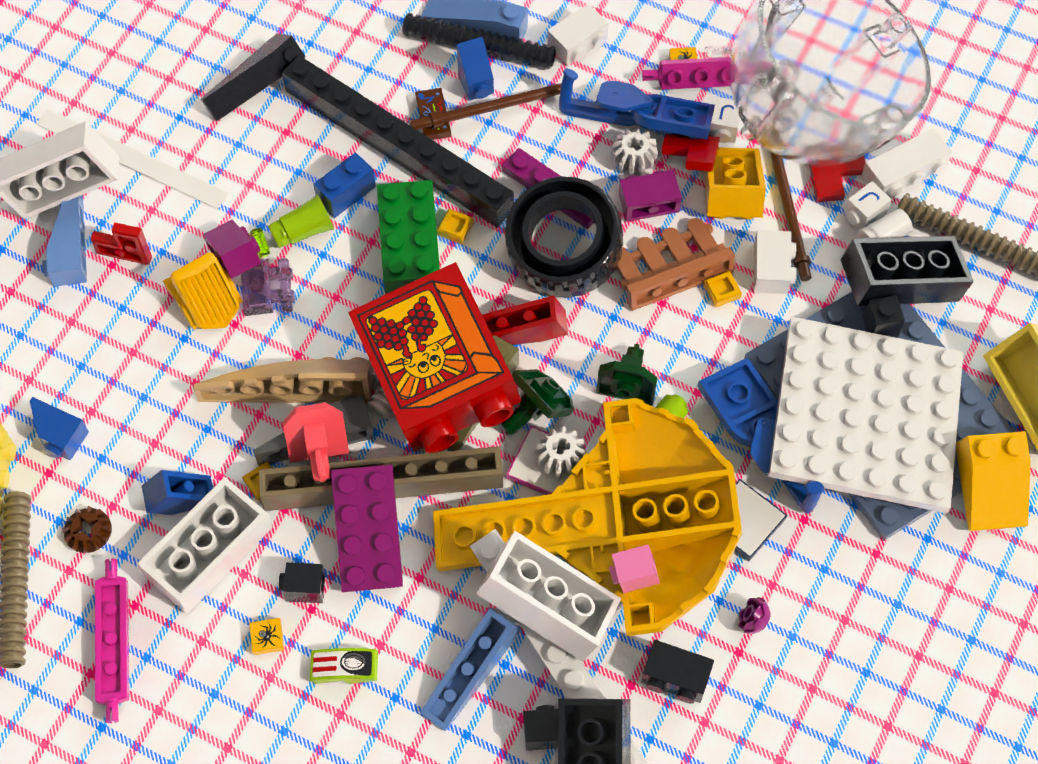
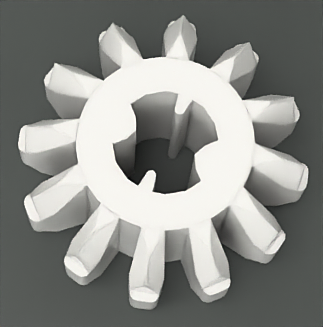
[611,128,658,175]
[535,426,586,478]

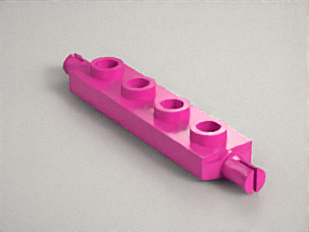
[642,55,787,90]
[95,558,129,724]

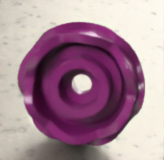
[738,597,771,634]

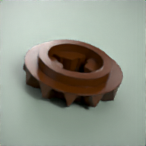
[62,505,112,553]

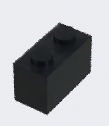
[641,639,715,704]

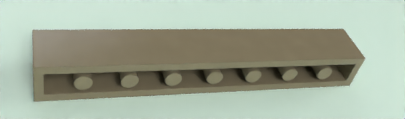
[259,446,503,511]

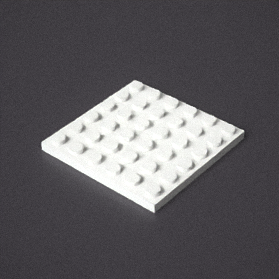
[768,316,963,513]

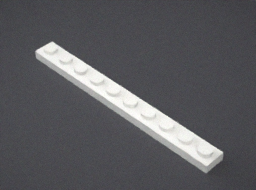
[470,529,648,764]

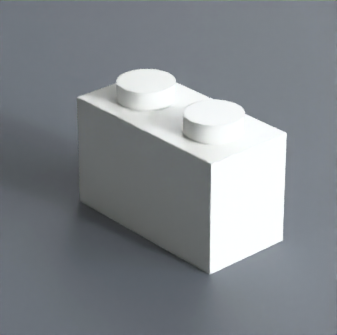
[547,3,609,66]
[754,230,796,295]

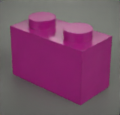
[618,170,682,222]
[203,219,261,279]

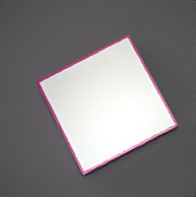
[506,426,585,495]

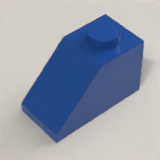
[456,37,494,101]
[29,396,89,461]
[141,470,213,515]

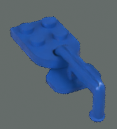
[559,68,715,139]
[697,358,824,514]

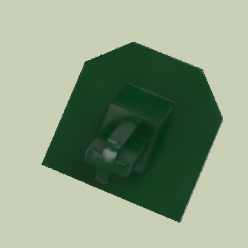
[596,344,658,406]
[501,369,574,435]

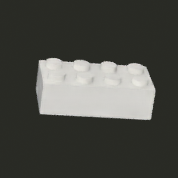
[0,121,119,219]
[137,477,273,614]
[476,531,621,662]

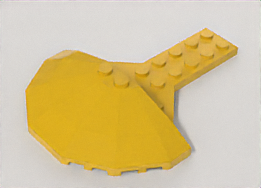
[433,398,742,636]

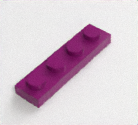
[502,147,593,230]

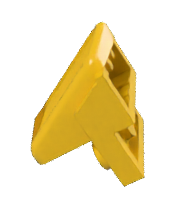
[163,252,243,330]

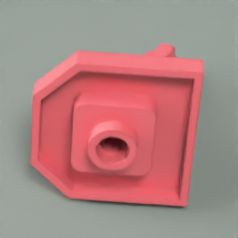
[283,402,349,483]

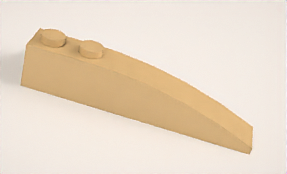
[193,357,374,404]

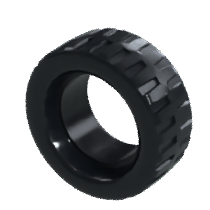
[505,176,623,298]

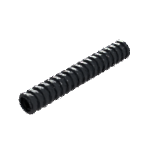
[402,13,556,70]

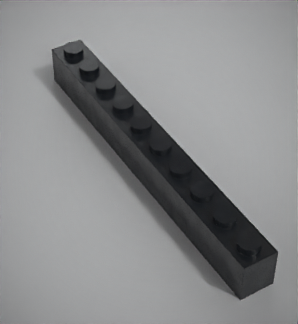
[282,55,514,228]

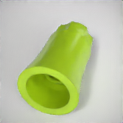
[268,194,334,248]

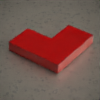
[662,133,720,172]
[807,147,866,203]
[91,222,152,265]

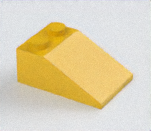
[705,147,766,219]
[956,431,1031,532]

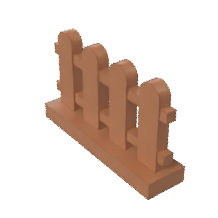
[616,218,735,311]

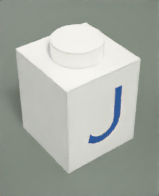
[709,97,743,143]
[844,181,892,230]

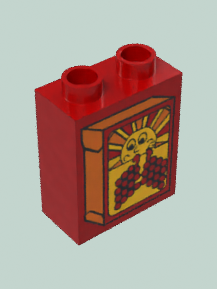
[348,262,522,453]

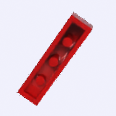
[482,295,569,345]

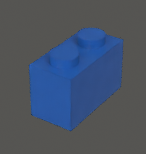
[313,152,376,219]

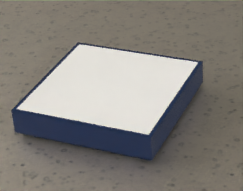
[735,479,788,562]

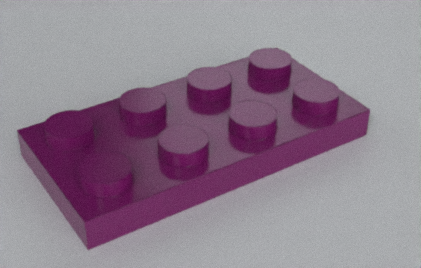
[331,464,403,592]

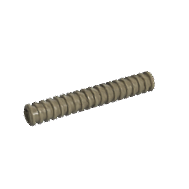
[897,193,1038,278]
[0,491,32,669]

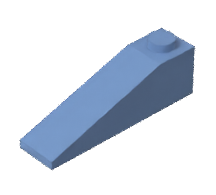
[421,0,528,40]
[42,195,87,287]
[420,608,522,731]

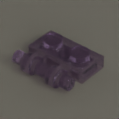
[241,258,295,316]

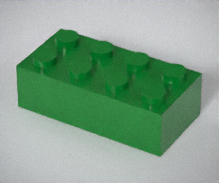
[377,180,440,294]

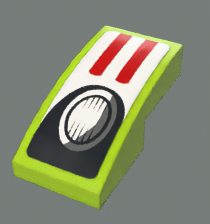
[309,648,378,684]

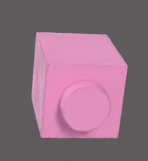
[609,544,660,593]

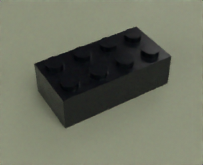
[840,236,974,306]
[558,698,631,764]

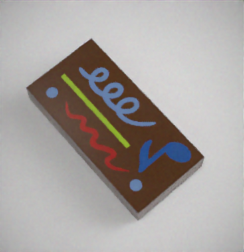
[415,88,451,140]

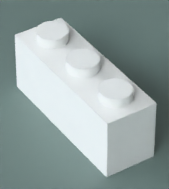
[861,127,953,198]

